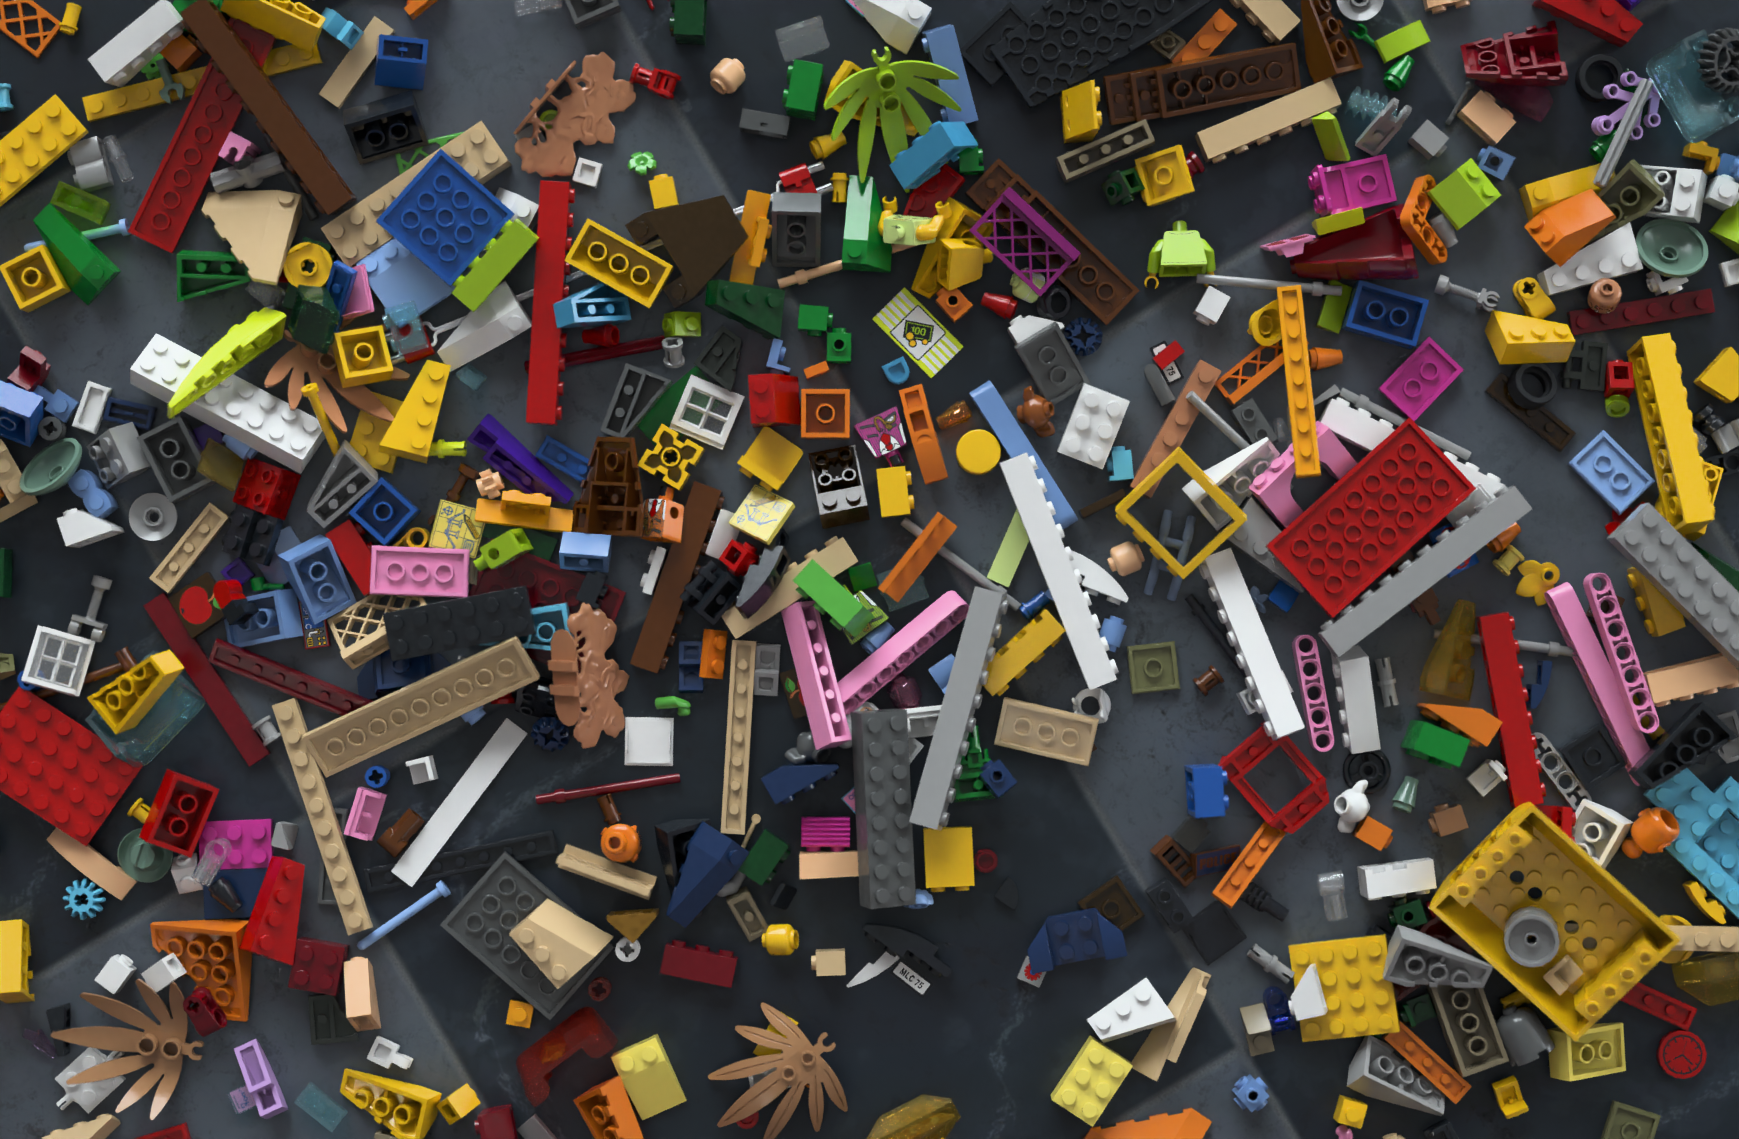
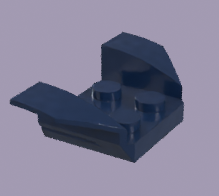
[357,648,452,700]
[1027,908,1128,974]

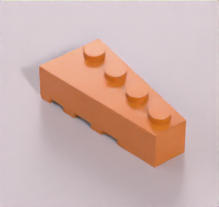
[573,1075,644,1139]

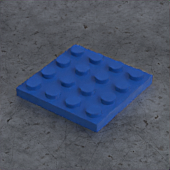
[376,149,515,287]

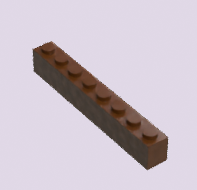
[630,481,725,674]

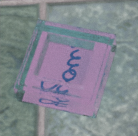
[227,1084,256,1115]

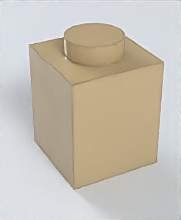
[811,948,846,976]

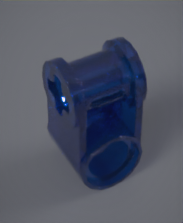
[1263,986,1296,1036]

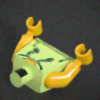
[878,196,952,246]

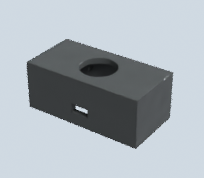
[739,108,791,140]

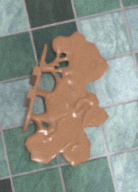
[513,52,636,177]
[548,603,630,749]

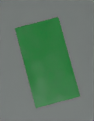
[638,366,723,446]

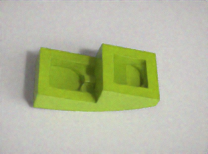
[1374,20,1430,64]

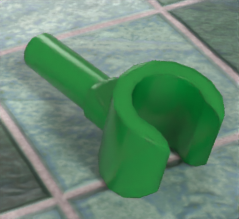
[1348,22,1377,50]
[250,577,285,591]

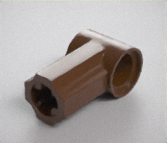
[377,808,425,858]

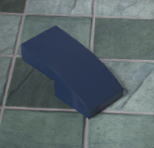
[679,641,704,693]
[1525,660,1552,709]

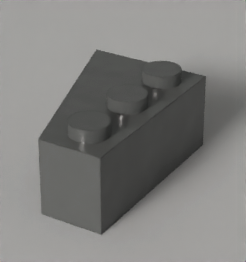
[600,363,673,438]

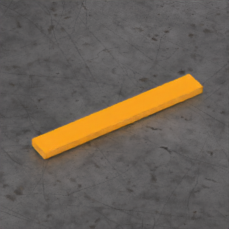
[1277,285,1321,478]

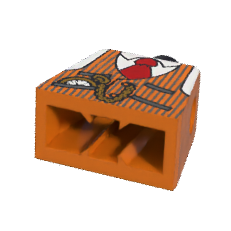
[641,486,684,543]

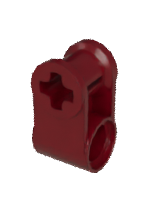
[183,987,227,1037]

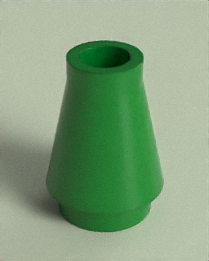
[1383,54,1415,92]

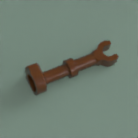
[428,462,480,525]

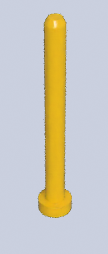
[301,383,340,456]

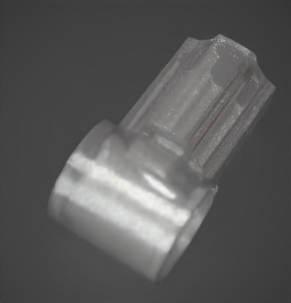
[191,838,232,887]
[1316,870,1348,921]

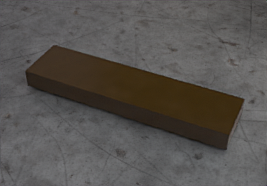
[1485,372,1576,452]

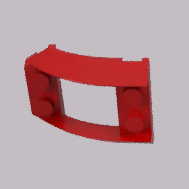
[1218,722,1329,834]

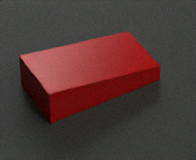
[1152,340,1185,371]

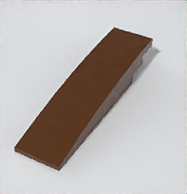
[1103,43,1301,125]
[965,158,1140,325]

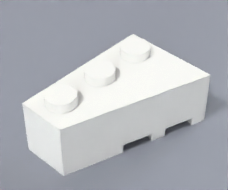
[1357,857,1437,900]
[1087,978,1177,1043]

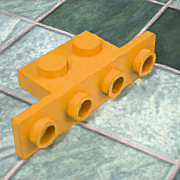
[729,190,772,285]
[475,490,573,533]

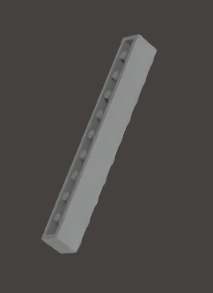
[1317,485,1532,657]
[909,586,1009,831]

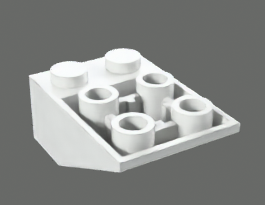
[1641,165,1708,223]

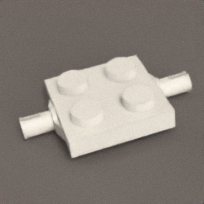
[55,1047,126,1113]

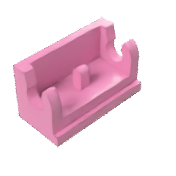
[218,131,262,166]
[344,787,387,841]

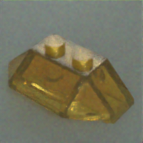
[1671,952,1739,1006]
[867,1094,961,1139]

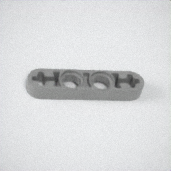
[1531,732,1592,811]

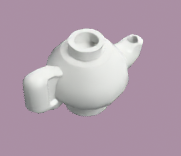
[1334,780,1370,833]

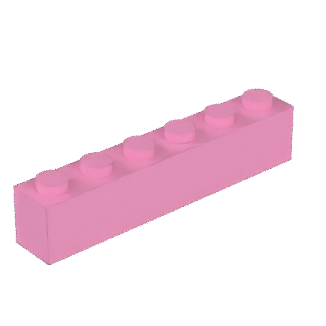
[781,601,852,750]

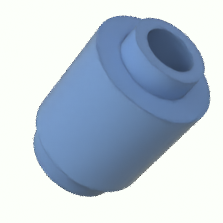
[1099,615,1127,652]

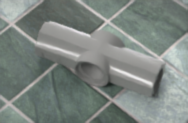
[210,151,287,194]

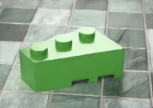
[793,559,875,638]

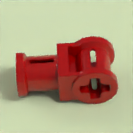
[629,63,681,100]

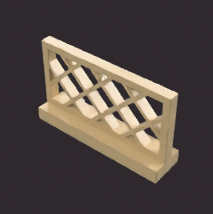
[327,594,427,670]
[556,844,657,900]

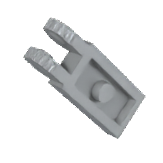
[1355,98,1412,157]

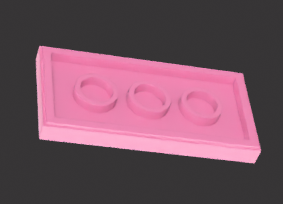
[370,546,470,598]

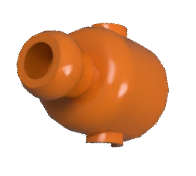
[1621,807,1680,859]
[600,824,642,863]

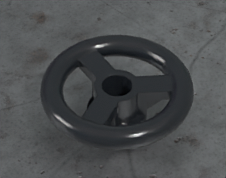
[1343,750,1391,794]

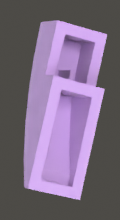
[234,1039,288,1119]

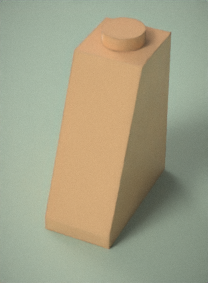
[799,850,859,879]
[343,957,381,1032]

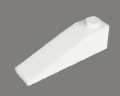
[437,280,532,372]

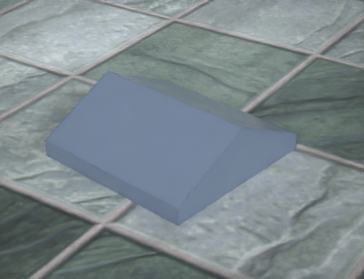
[256,526,301,591]

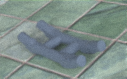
[1143,510,1196,601]

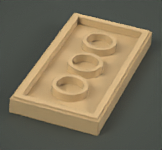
[994,697,1099,766]

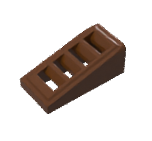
[1150,835,1197,888]

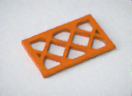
[0,0,60,58]

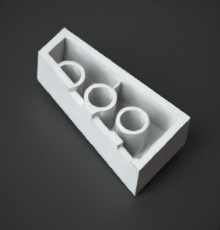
[88,0,185,87]
[1537,222,1643,296]
[1331,645,1381,754]

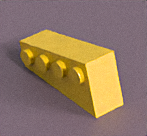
[379,360,451,464]

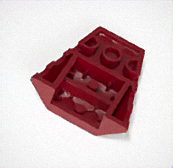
[1460,20,1568,86]

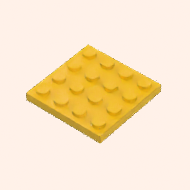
[1288,934,1400,1042]

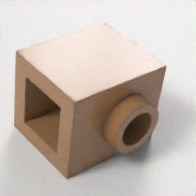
[1428,803,1469,837]

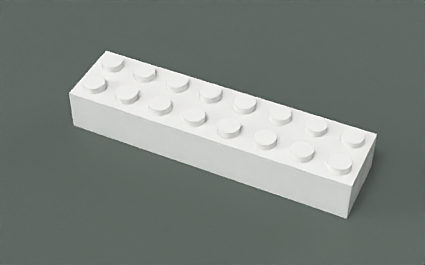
[130,334,325,474]

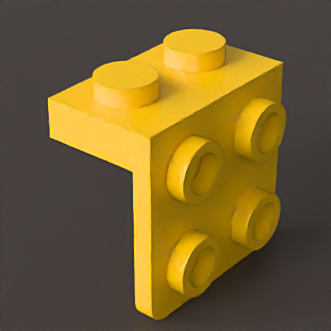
[737,427,803,492]

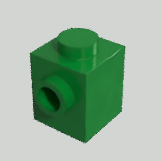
[798,304,833,337]

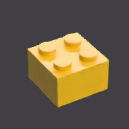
[0,245,71,313]
[331,325,393,388]

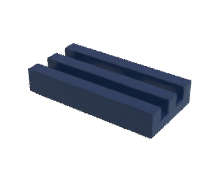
[103,397,157,431]

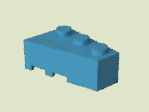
[889,121,978,189]

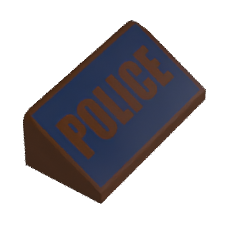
[1190,844,1241,878]

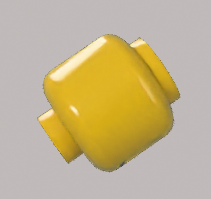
[762,924,799,956]

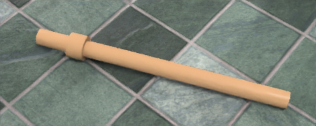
[777,244,917,289]

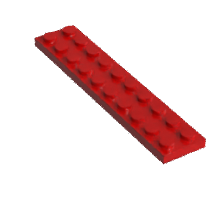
[128,17,277,254]

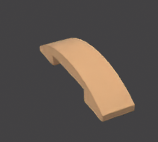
[47,827,137,900]

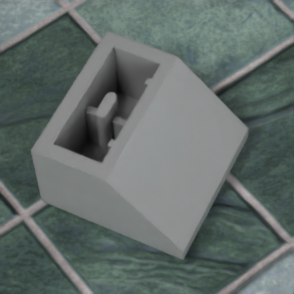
[87,422,151,489]

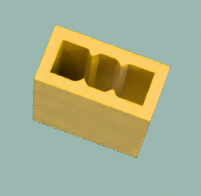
[923,826,975,892]

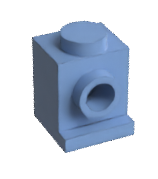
[1476,145,1516,180]

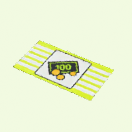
[873,287,964,378]

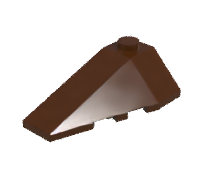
[1300,0,1364,84]

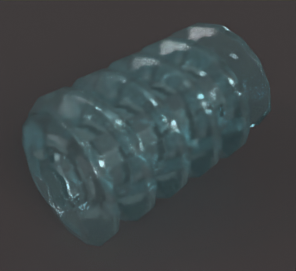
[1344,86,1398,123]

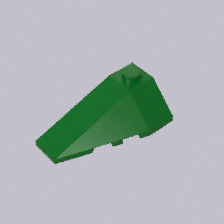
[33,203,121,305]

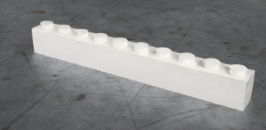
[999,453,1119,690]

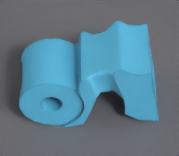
[321,7,364,50]

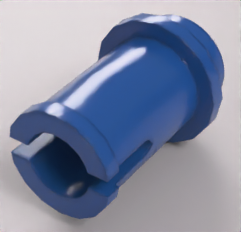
[1019,591,1051,620]

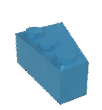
[553,281,632,328]

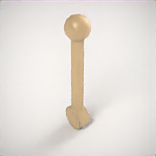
[741,814,761,849]

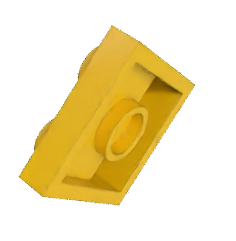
[1134,145,1195,206]

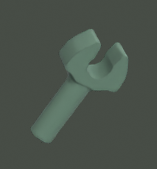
[156,58,186,105]

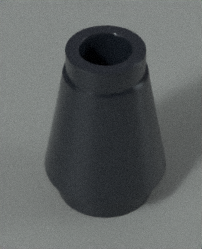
[208,876,243,913]

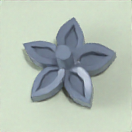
[1250,585,1269,613]

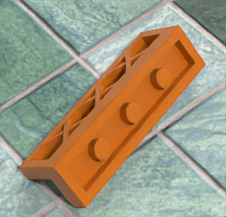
[1214,341,1309,406]
[878,512,958,602]

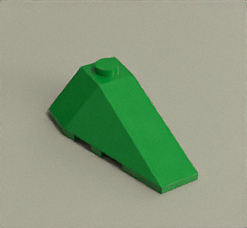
[842,175,892,273]

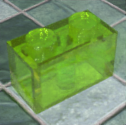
[50,181,111,226]

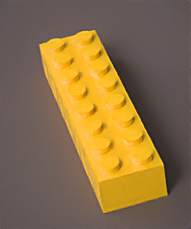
[1627,333,1715,534]

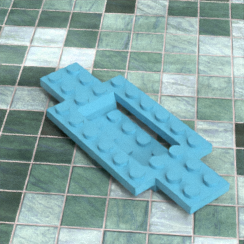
[1643,768,1739,920]

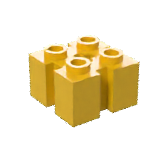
[638,424,705,491]

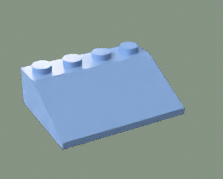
[356,238,471,329]

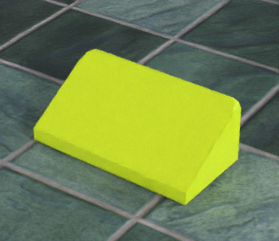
[1312,207,1365,236]

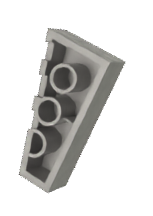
[1225,497,1305,593]

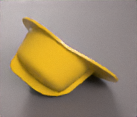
[1247,299,1282,346]

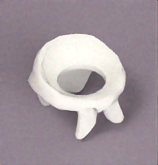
[1072,688,1111,724]

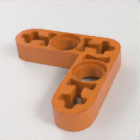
[1400,174,1448,265]

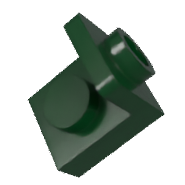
[1398,992,1436,1028]

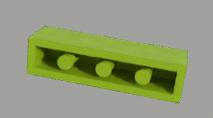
[451,218,539,312]

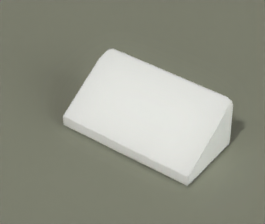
[705,509,739,559]

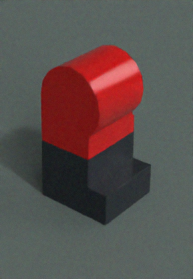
[213,579,259,625]

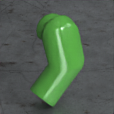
[655,696,691,716]

